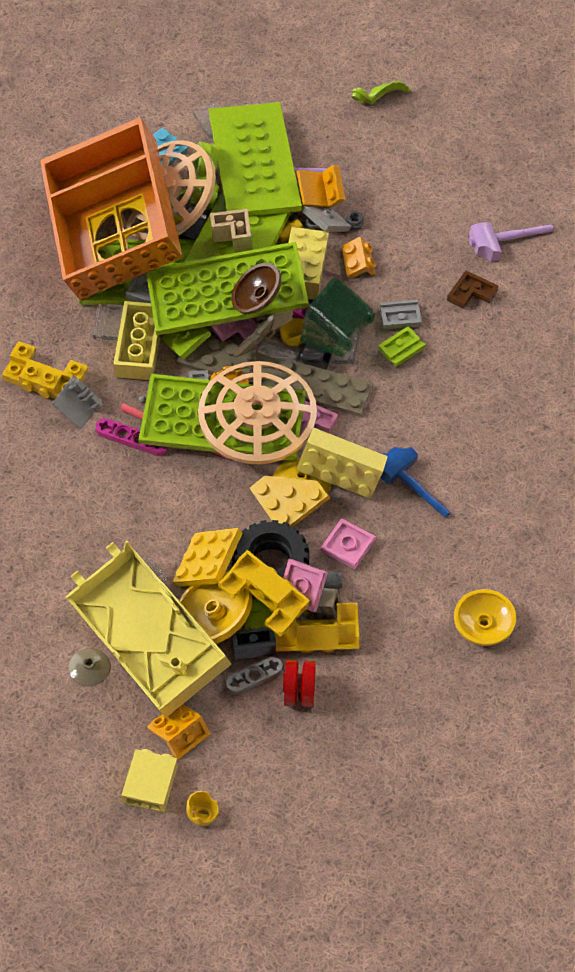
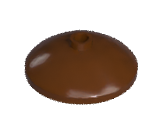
[231,263,282,314]

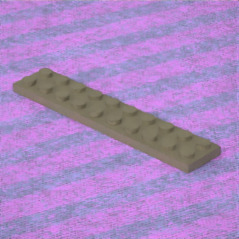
[177,337,373,417]

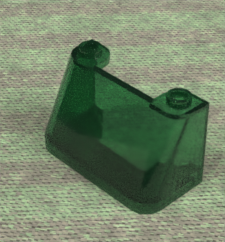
[300,277,375,357]

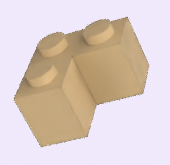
[210,209,253,253]

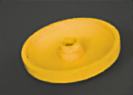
[179,572,252,644]

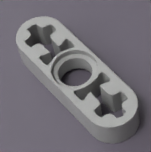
[226,657,282,695]

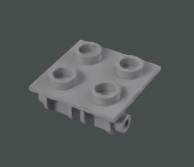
[52,375,103,429]

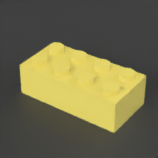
[289,227,329,300]
[113,301,161,380]
[296,428,388,499]

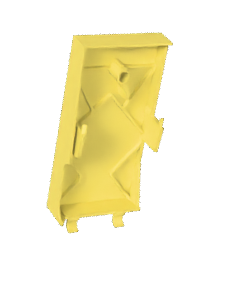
[66,541,231,718]

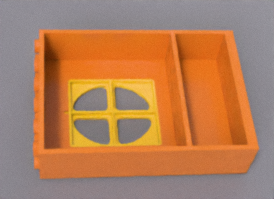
[40,117,183,300]

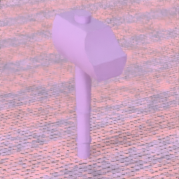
[469,222,553,262]

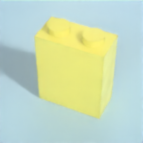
[122,749,178,813]

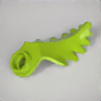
[351,81,411,105]

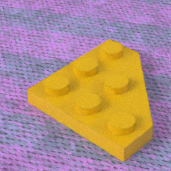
[250,476,330,528]

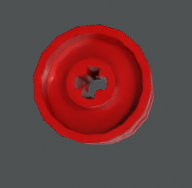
[282,660,316,708]

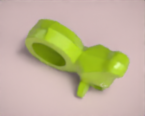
[178,141,219,211]

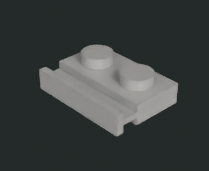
[380,300,422,330]

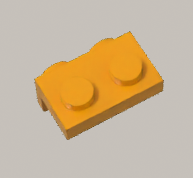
[341,237,376,278]

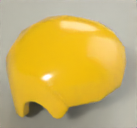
[279,318,309,346]
[186,791,219,826]

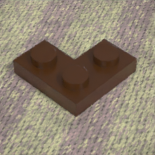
[447,270,499,309]

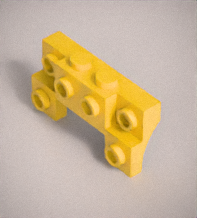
[2,341,89,399]
[218,550,310,637]
[275,603,359,653]

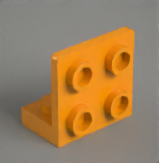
[297,165,346,208]
[147,704,210,760]

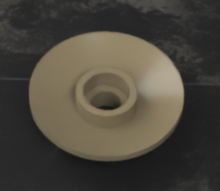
[69,648,110,686]

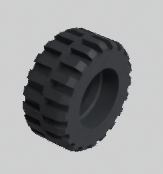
[232,520,310,596]

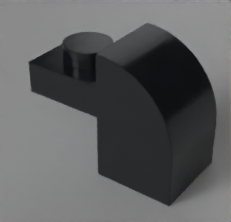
[181,204,209,240]

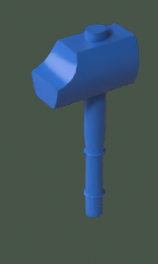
[380,447,451,518]

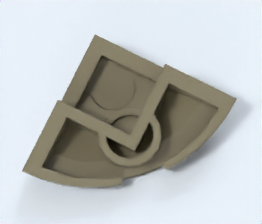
[233,315,274,357]

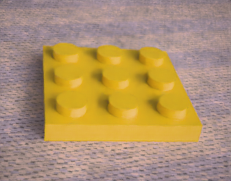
[172,528,243,587]

